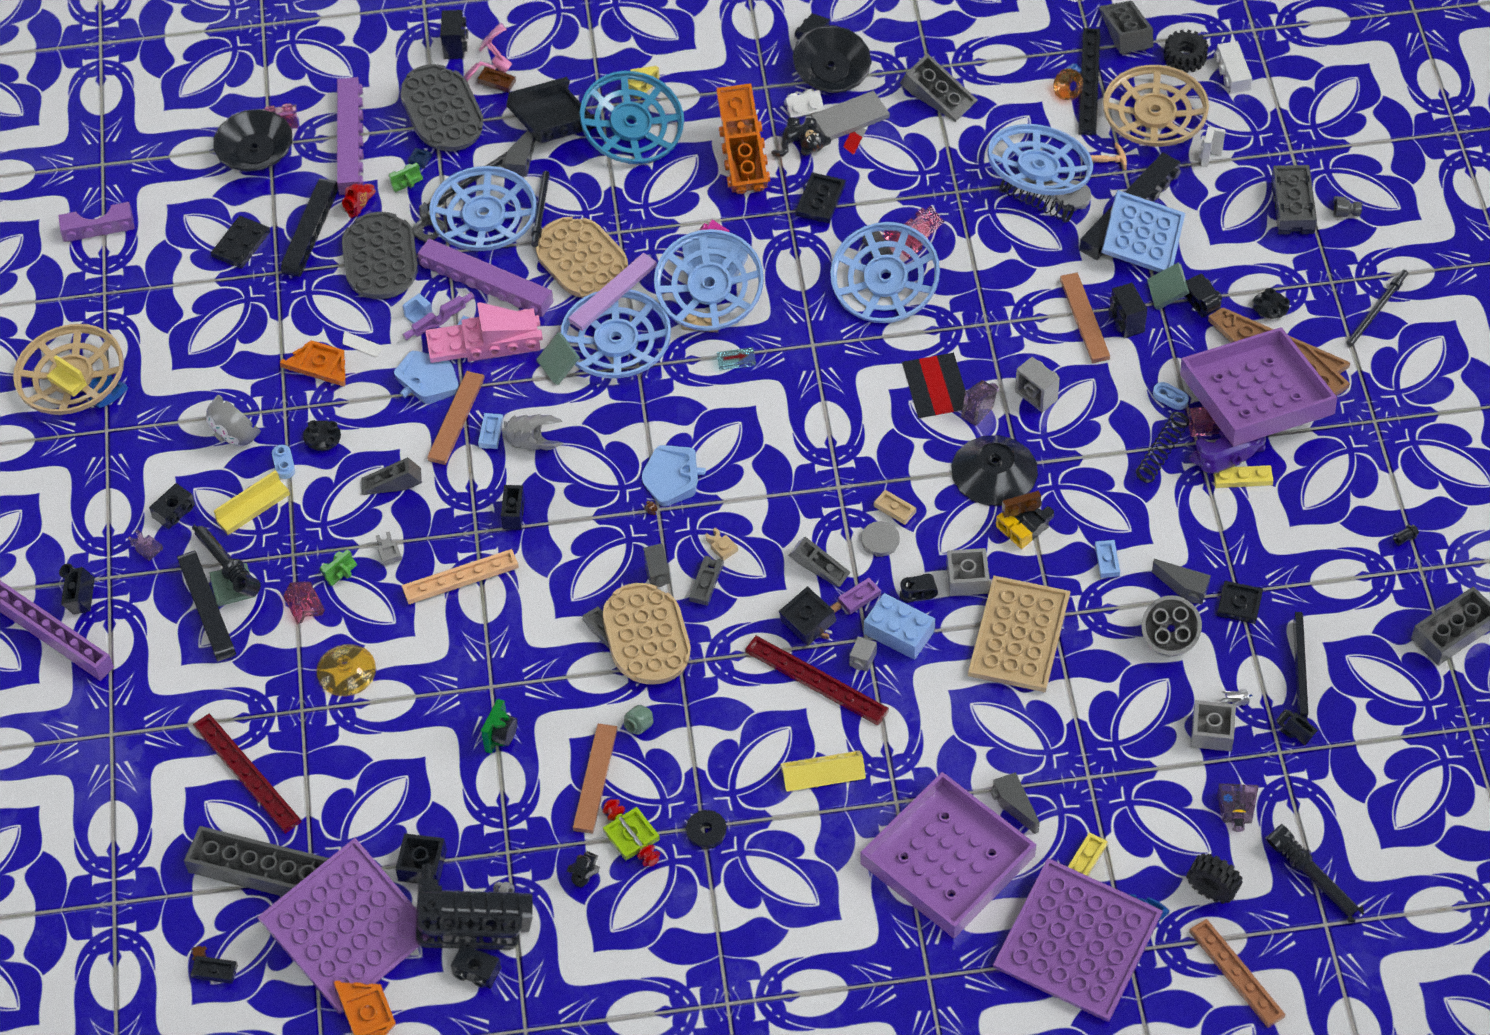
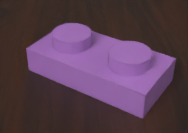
[838,578,881,614]

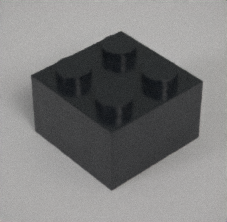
[440,10,469,59]
[1108,283,1147,338]
[395,833,447,885]

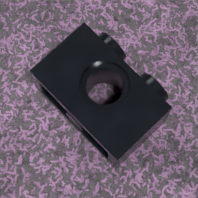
[149,483,195,530]
[501,485,525,530]
[451,944,501,989]

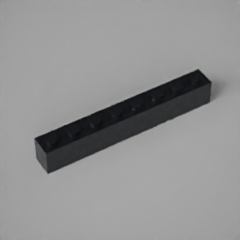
[1079,152,1181,260]

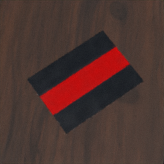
[902,353,971,418]

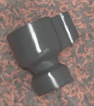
[1333,196,1362,217]

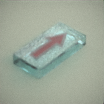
[716,347,756,371]

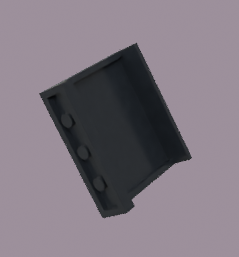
[506,77,601,144]

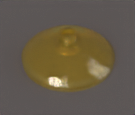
[317,644,376,696]

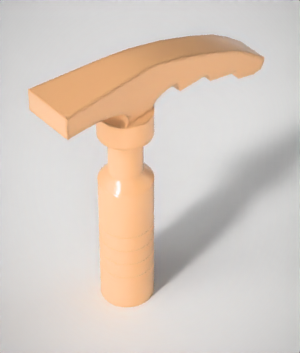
[1090,142,1127,170]

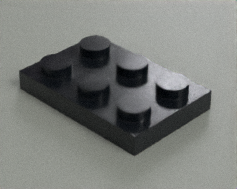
[796,172,846,224]
[211,215,271,269]

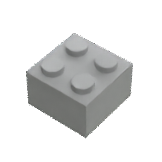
[1015,357,1060,413]
[946,548,990,596]
[1191,700,1236,751]

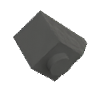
[643,543,670,587]

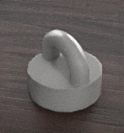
[493,882,514,893]

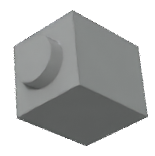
[850,636,877,672]

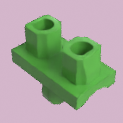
[389,163,423,192]
[320,550,357,586]

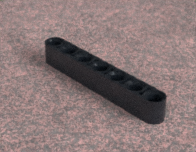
[281,178,338,277]
[177,550,236,662]

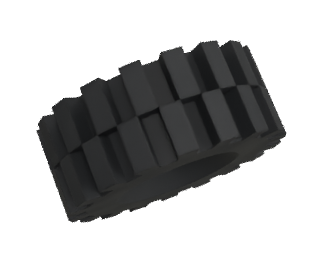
[1163,29,1208,73]
[1186,854,1243,904]

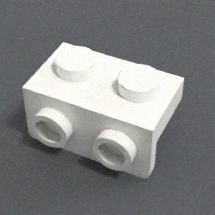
[784,89,824,118]
[1199,127,1226,167]

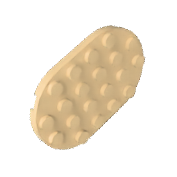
[536,216,628,298]
[603,583,691,684]

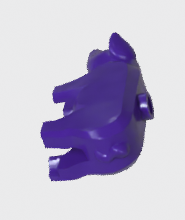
[1189,430,1266,474]

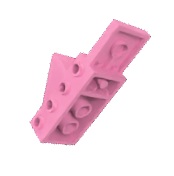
[426,303,543,363]

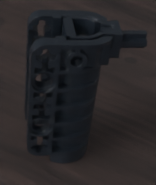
[416,863,533,950]

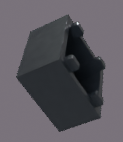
[779,586,836,646]

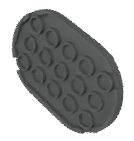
[401,64,483,151]
[342,212,418,299]

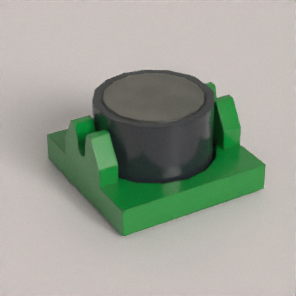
[481,699,518,754]

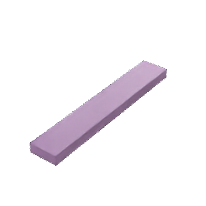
[569,253,657,331]

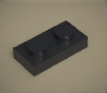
[191,956,238,984]

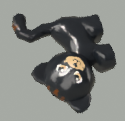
[771,117,831,157]

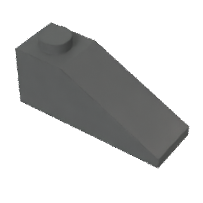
[502,130,536,177]
[361,457,422,495]
[788,536,851,588]
[1152,558,1211,604]
[991,772,1040,834]

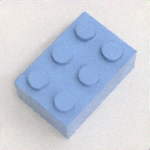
[864,593,935,660]

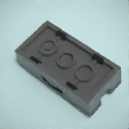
[1271,165,1317,235]

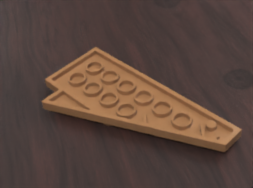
[1208,307,1350,396]

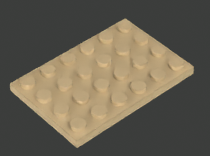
[968,576,1070,692]

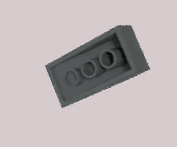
[1099,0,1153,54]
[900,53,978,122]

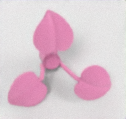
[464,23,512,82]

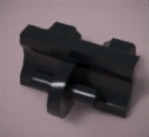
[567,851,600,887]

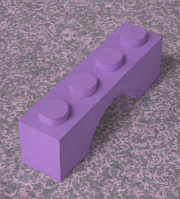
[58,202,135,242]

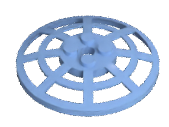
[987,124,1093,195]
[430,166,537,251]
[831,222,940,323]
[654,229,764,331]
[561,289,671,378]

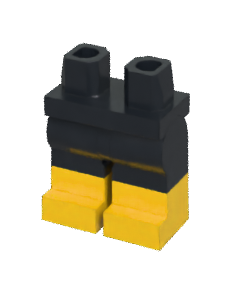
[996,501,1054,549]

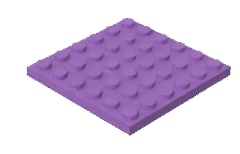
[258,838,431,1014]
[993,858,1163,1022]

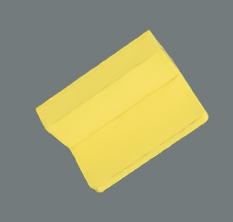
[47,355,87,397]

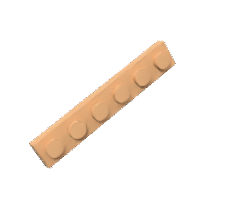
[402,549,519,605]

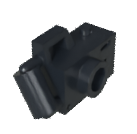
[1276,709,1318,745]

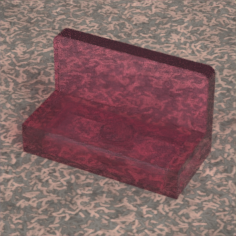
[884,230,922,259]

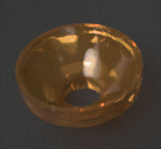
[1053,69,1083,100]

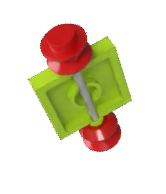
[602,799,660,867]

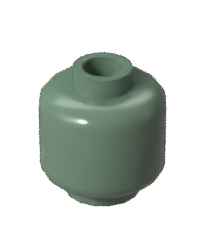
[624,705,653,735]

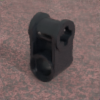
[899,573,938,603]

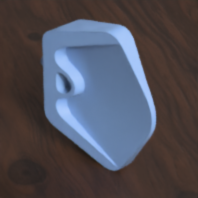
[682,238,748,287]
[394,351,459,404]
[642,445,706,507]

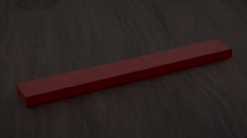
[745,635,889,726]
[193,713,301,834]

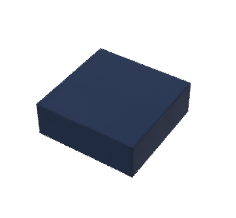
[408,148,432,169]

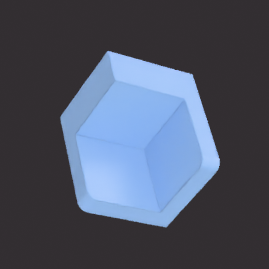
[403,293,432,324]

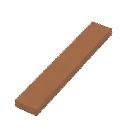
[1060,272,1110,363]
[427,371,485,465]
[573,723,618,834]
[1189,919,1286,1028]

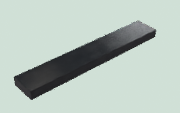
[1293,612,1308,719]

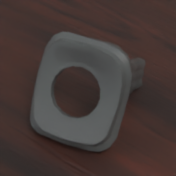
[412,202,446,243]

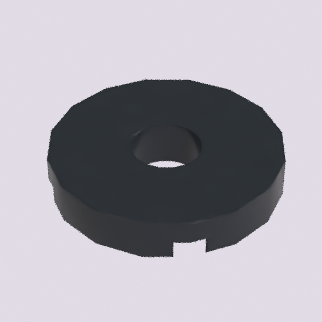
[686,810,727,849]

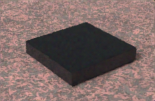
[1217,581,1263,624]

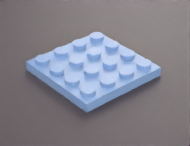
[1101,190,1185,272]

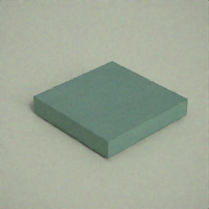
[1147,262,1189,310]
[536,332,580,385]
[209,563,256,607]

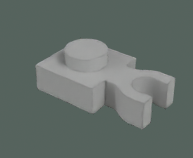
[376,531,402,566]

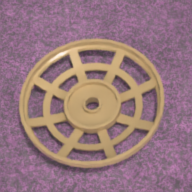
[1103,65,1209,147]
[13,324,124,415]

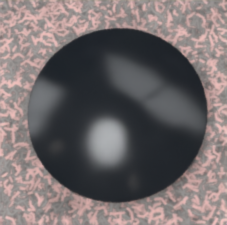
[1252,288,1290,319]
[303,420,341,451]

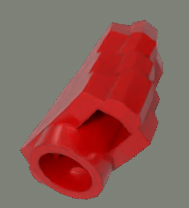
[342,184,376,218]

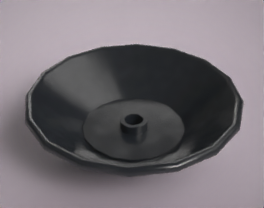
[792,25,872,93]
[213,109,293,172]
[951,435,1038,506]

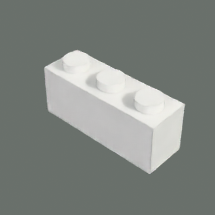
[1214,41,1252,94]

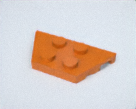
[280,340,346,387]
[334,981,396,1035]

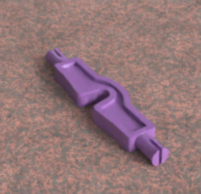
[402,292,475,340]

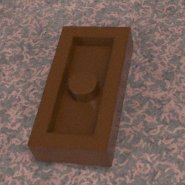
[477,67,516,93]
[1002,490,1041,518]

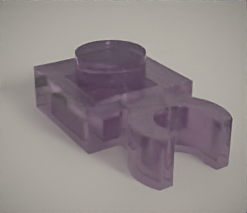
[128,530,163,561]

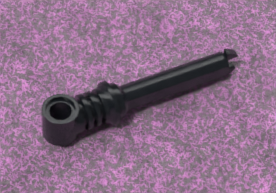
[192,524,261,597]
[1266,824,1364,923]

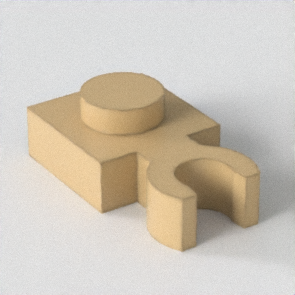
[705,528,738,560]

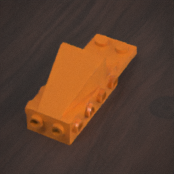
[716,83,770,194]

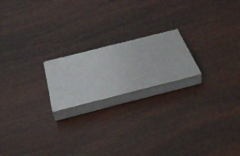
[812,90,890,140]

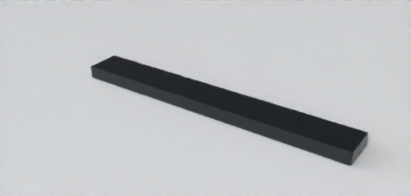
[1078,28,1101,135]

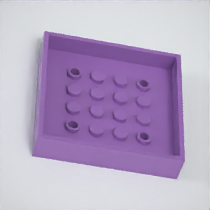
[1180,327,1337,447]
[860,772,1036,938]

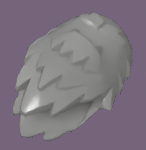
[501,414,563,450]

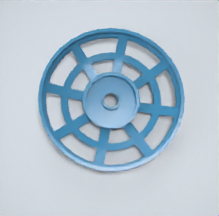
[580,71,684,164]

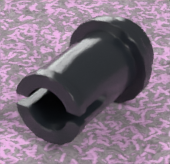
[1393,525,1419,546]

